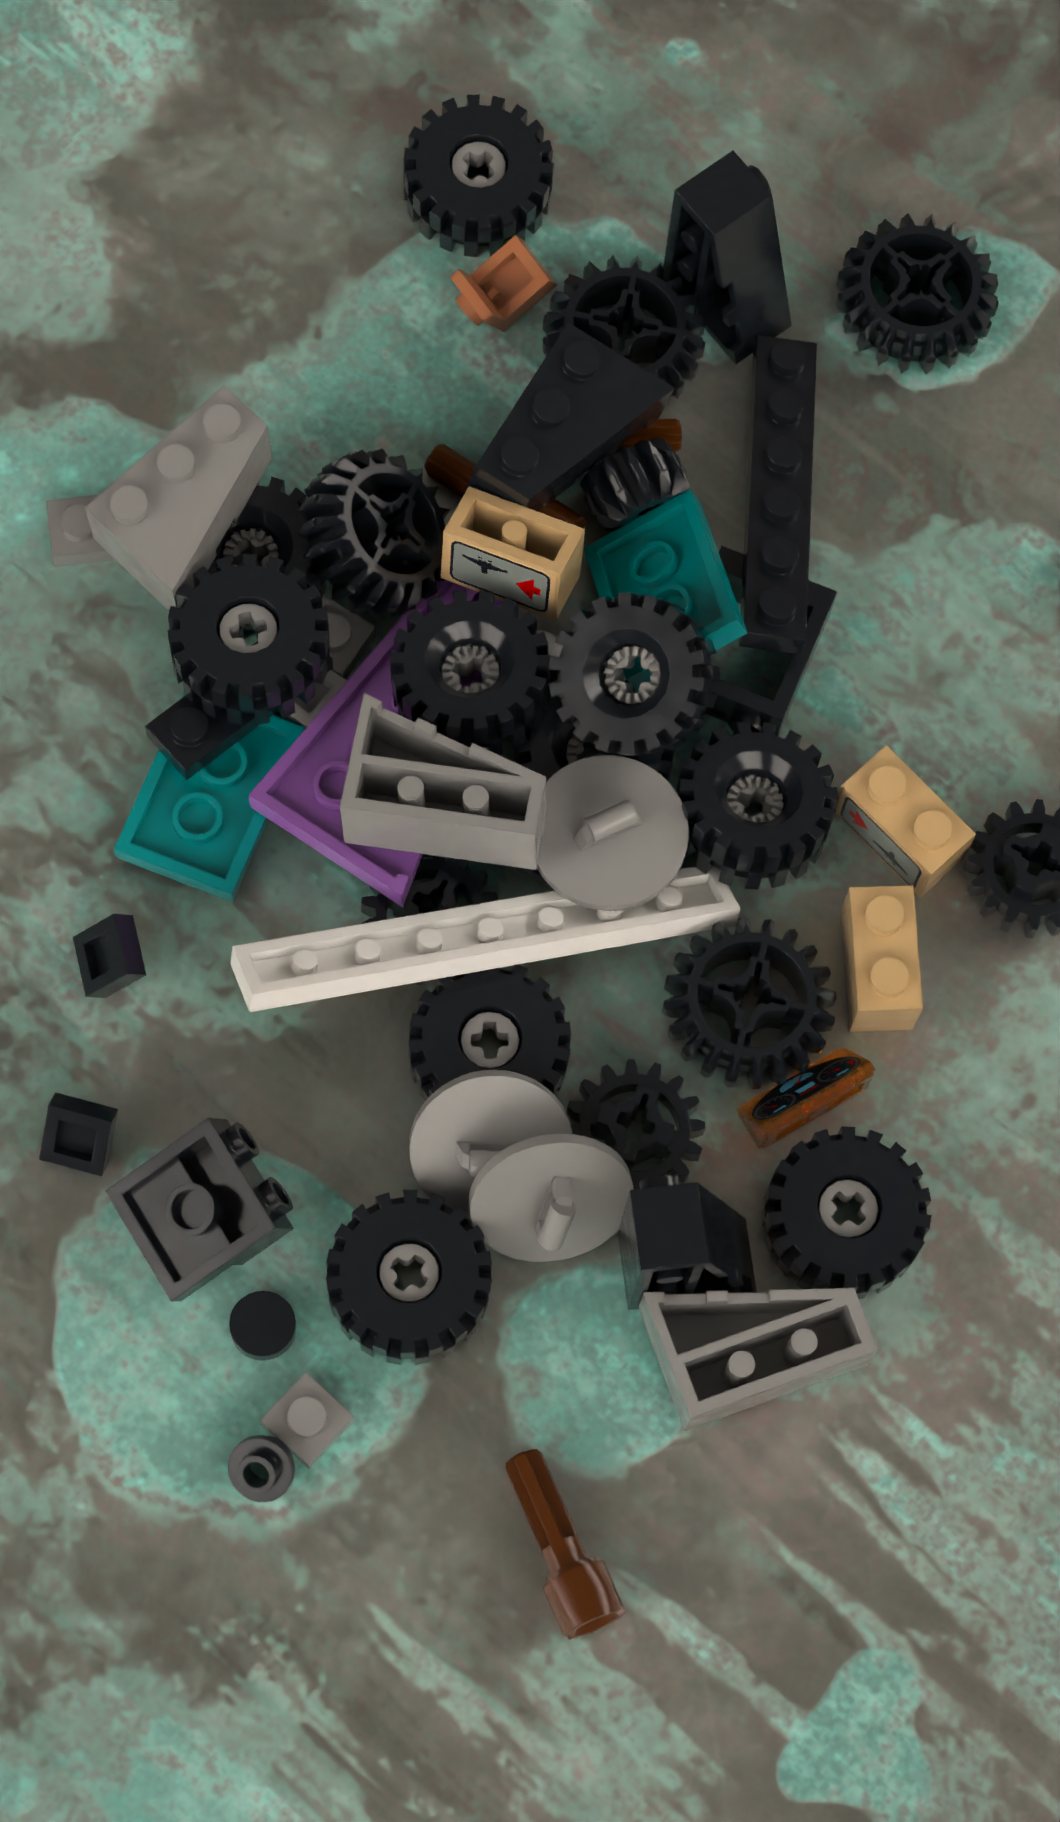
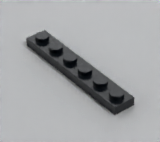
[739,335,817,654]

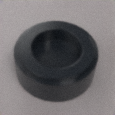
[229,1291,296,1360]

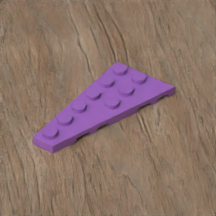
[248,580,504,907]

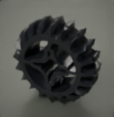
[836,213,999,374]
[542,255,705,399]
[297,448,451,618]
[662,916,837,1090]

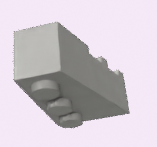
[85,385,272,610]
[340,693,547,870]
[638,1288,879,1431]

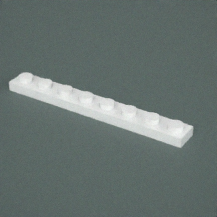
[230,867,740,1012]

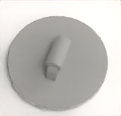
[537,755,689,911]
[409,1070,572,1220]
[469,1133,634,1262]

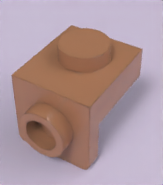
[450,235,558,332]

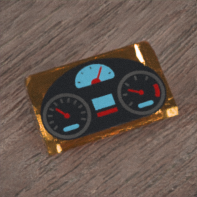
[737,1048,876,1149]

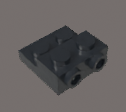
[105,1117,294,1302]

